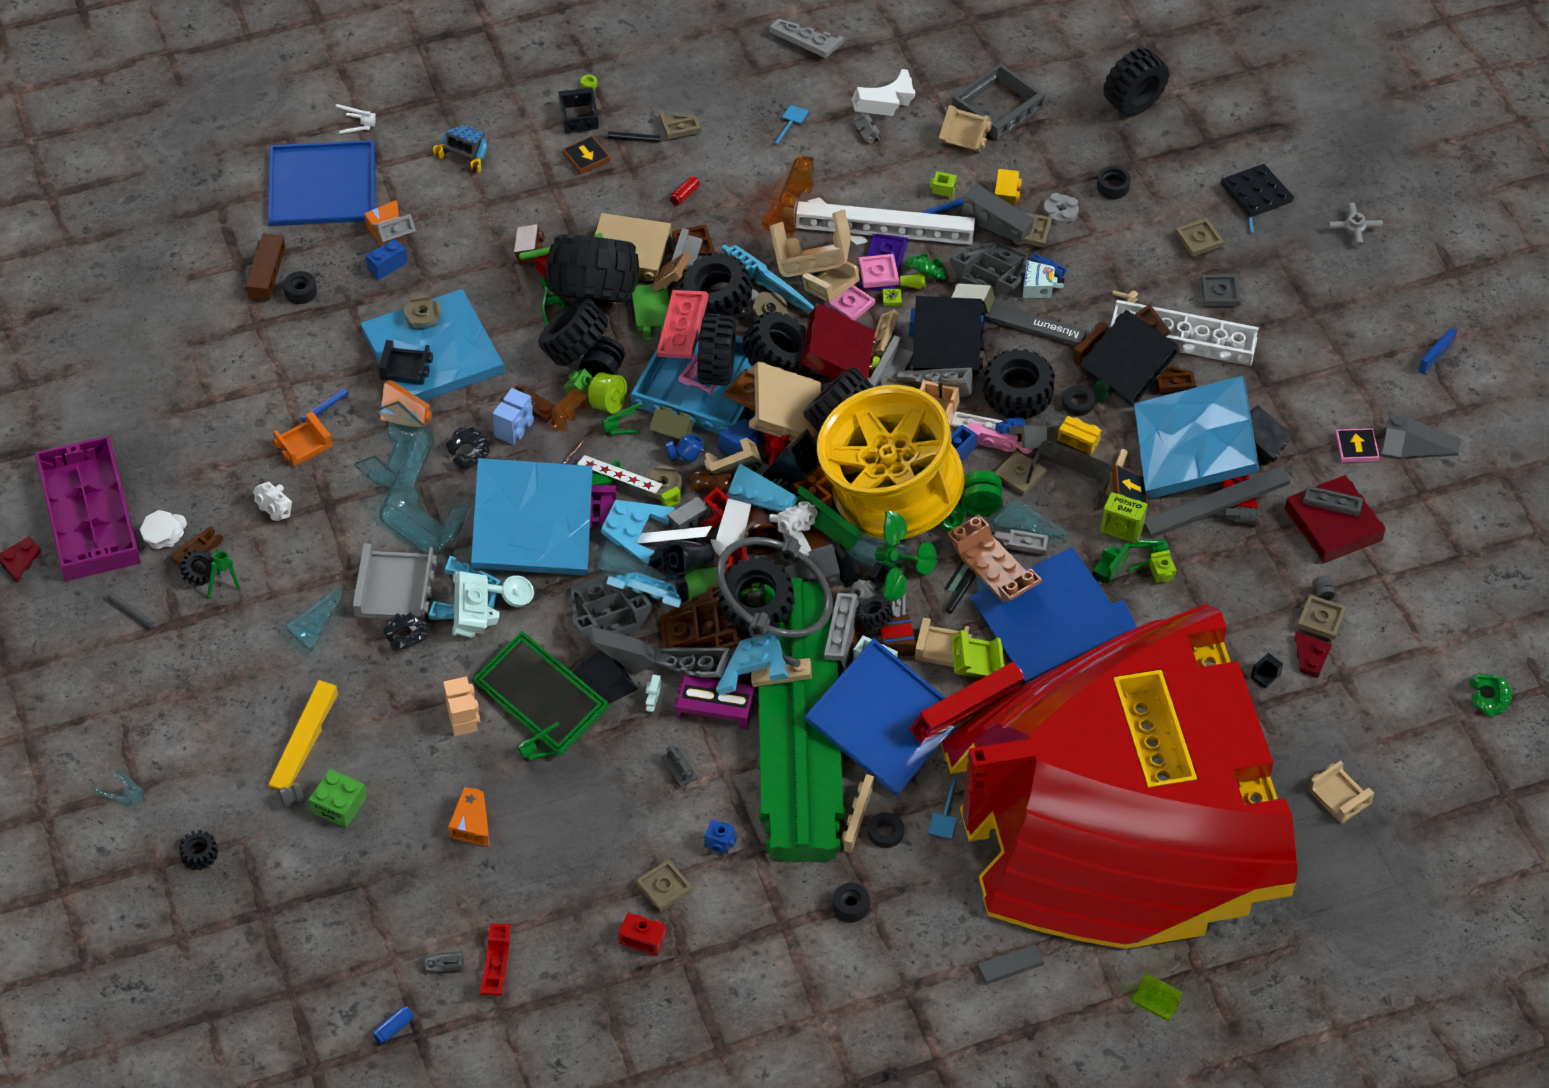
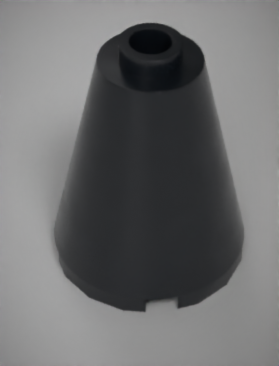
[661,540,714,579]

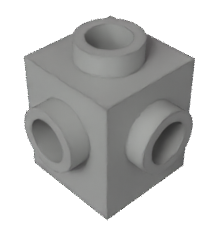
[848,580,883,606]

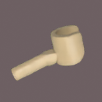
[1112,290,1138,303]

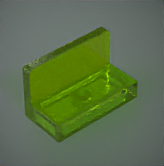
[1132,973,1183,1021]

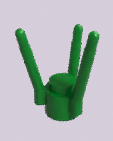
[602,402,642,436]
[1124,540,1168,572]
[207,551,240,599]
[517,722,559,761]

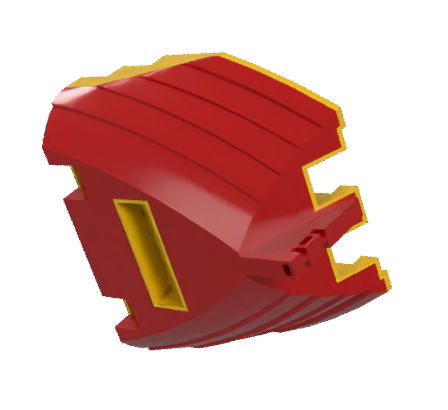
[941,604,1298,949]

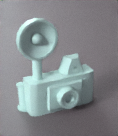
[452,571,534,639]

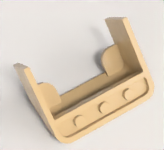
[770,209,851,277]

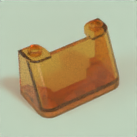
[762,156,814,237]

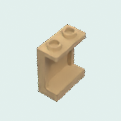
[939,105,992,152]
[802,261,860,303]
[704,438,761,475]
[915,618,972,667]
[1309,761,1374,824]

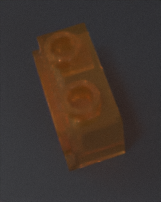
[551,388,588,432]

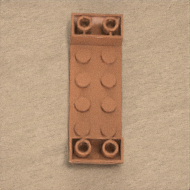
[947,515,1042,603]

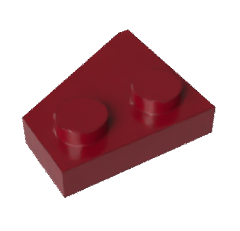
[0,536,41,583]
[1294,632,1332,678]

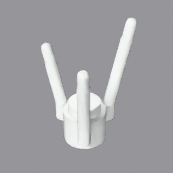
[335,104,376,134]

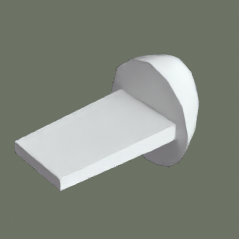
[710,499,751,560]

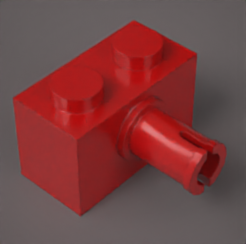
[700,487,730,533]

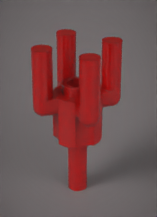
[764,433,791,466]

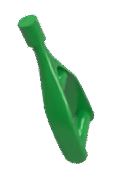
[539,277,566,326]

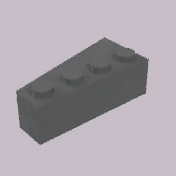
[960,183,1035,243]

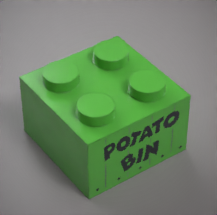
[309,769,367,828]

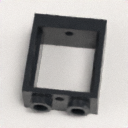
[558,87,599,133]

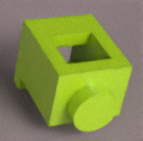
[929,171,957,200]
[1149,550,1176,583]

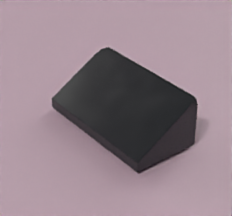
[835,544,859,588]

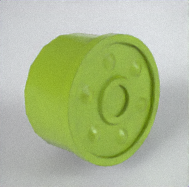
[588,372,627,414]

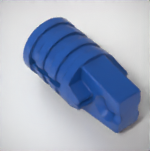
[995,417,1026,435]

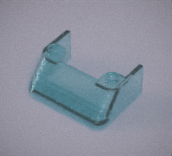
[354,401,434,490]
[379,467,472,554]

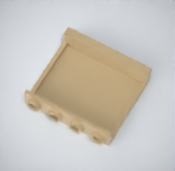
[595,213,671,282]
[748,362,821,444]

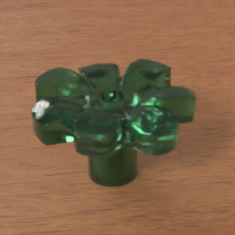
[1093,380,1111,404]

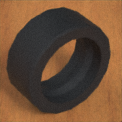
[1097,166,1131,199]

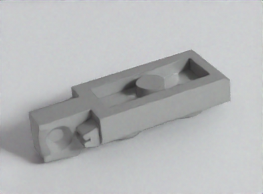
[994,529,1048,555]

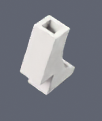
[852,69,915,116]

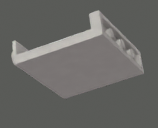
[353,543,437,620]

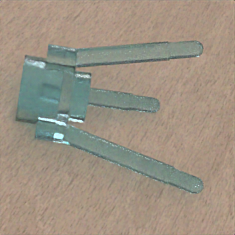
[93,769,145,805]

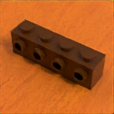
[245,233,286,301]

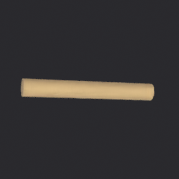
[1105,449,1128,496]

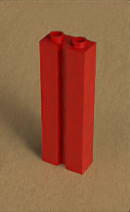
[909,661,1025,745]

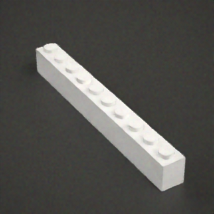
[796,201,975,245]

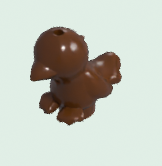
[690,468,737,495]

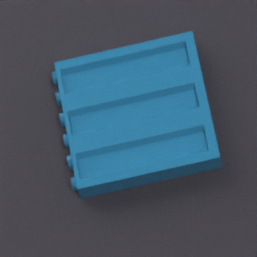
[631,333,753,434]

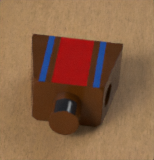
[869,614,916,656]

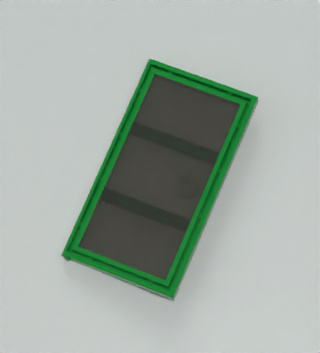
[472,631,610,756]

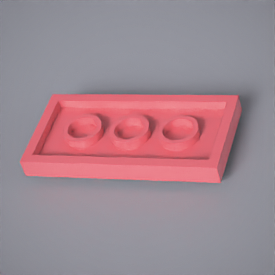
[656,290,709,359]

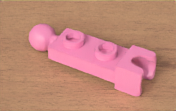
[968,422,1033,454]

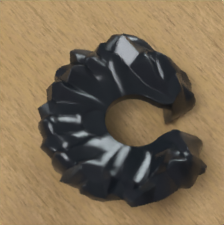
[446,427,490,467]
[383,612,429,651]

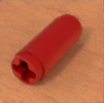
[669,176,700,206]

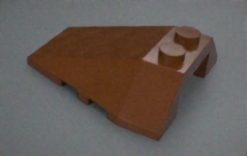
[659,584,744,648]

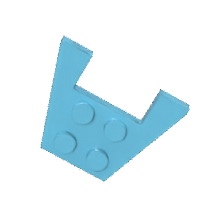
[601,500,675,568]
[429,556,501,620]
[606,573,681,608]
[716,633,789,695]

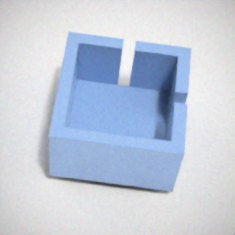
[492,388,534,445]

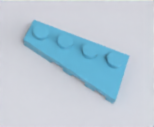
[727,463,798,513]

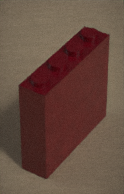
[800,303,876,381]
[1284,475,1386,564]

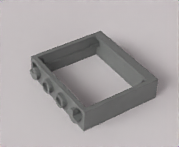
[952,63,1045,141]

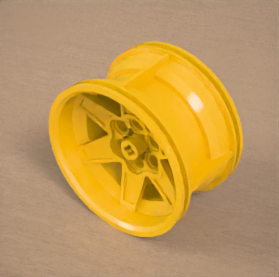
[817,385,964,540]

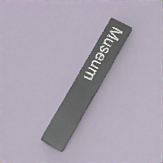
[983,304,1086,346]

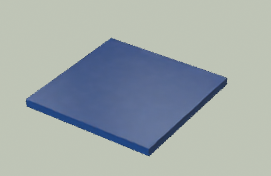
[268,140,375,226]
[970,547,1130,684]
[803,638,955,797]

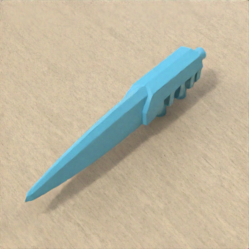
[721,245,814,313]

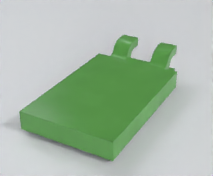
[631,284,670,341]
[685,567,760,602]

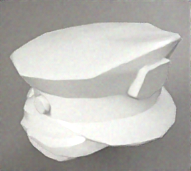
[140,510,187,549]

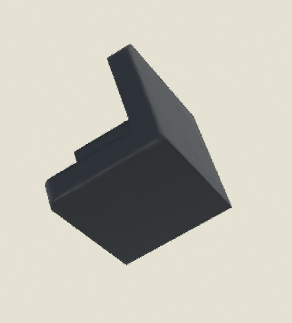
[868,562,892,590]
[1251,652,1283,688]

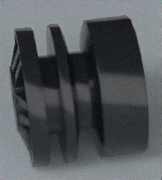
[579,336,625,378]

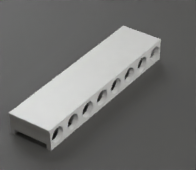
[1110,300,1259,366]

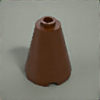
[744,506,783,555]

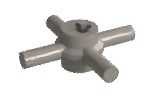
[1329,203,1383,247]

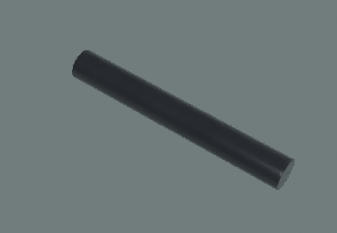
[608,131,660,142]
[945,570,977,614]

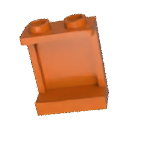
[272,411,333,466]

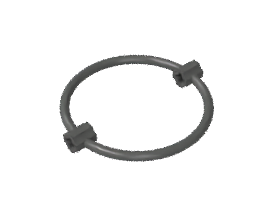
[716,537,833,638]

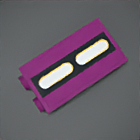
[673,675,755,729]

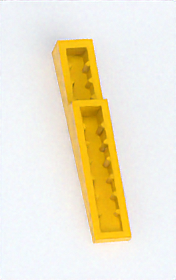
[268,680,338,790]

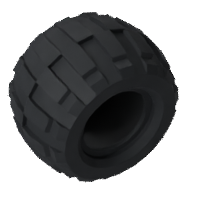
[546,234,639,303]

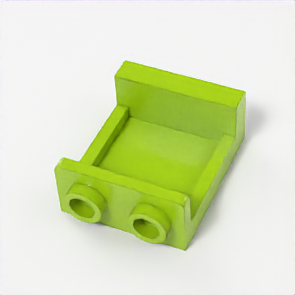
[950,630,1005,679]

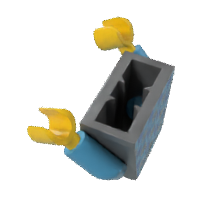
[433,125,487,173]

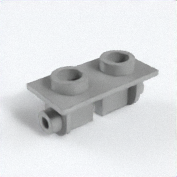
[853,112,881,143]

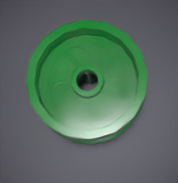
[961,470,1003,517]

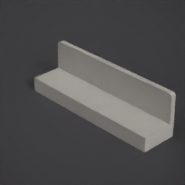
[869,335,913,387]
[824,593,859,670]

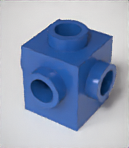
[704,820,737,854]

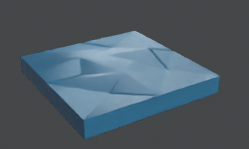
[361,289,504,401]
[1134,376,1260,499]
[471,458,593,576]

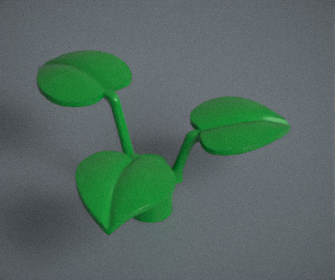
[875,511,937,601]

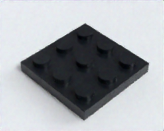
[1220,164,1294,217]

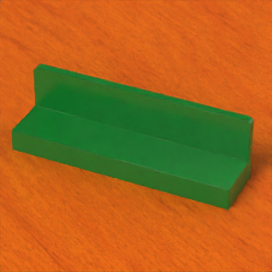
[795,486,863,552]

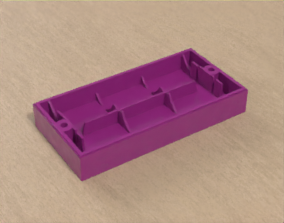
[34,435,141,582]

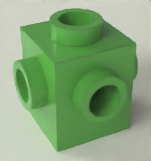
[563,368,593,400]

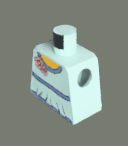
[1023,261,1065,298]

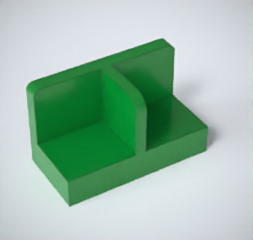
[1093,543,1130,583]

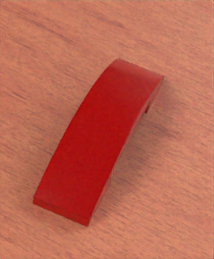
[480,923,511,996]

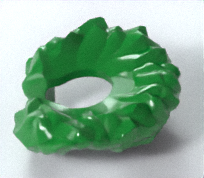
[903,253,947,280]
[1469,673,1513,717]

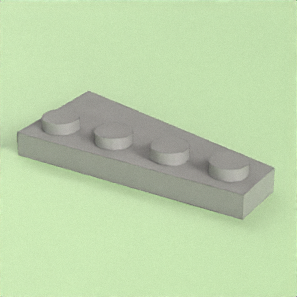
[769,19,844,58]

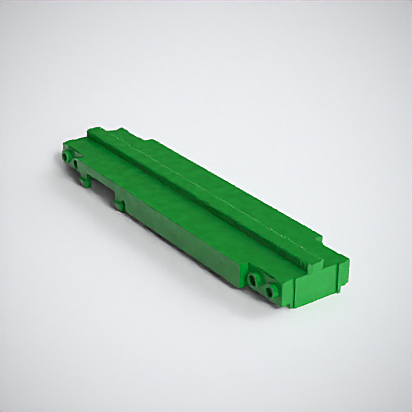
[757,578,845,863]

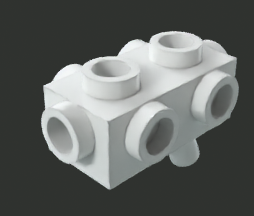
[253,482,292,521]
[769,501,818,537]

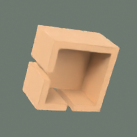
[920,380,960,425]
[443,676,480,736]

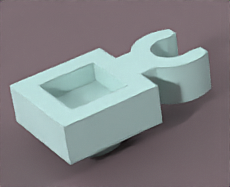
[646,675,661,712]

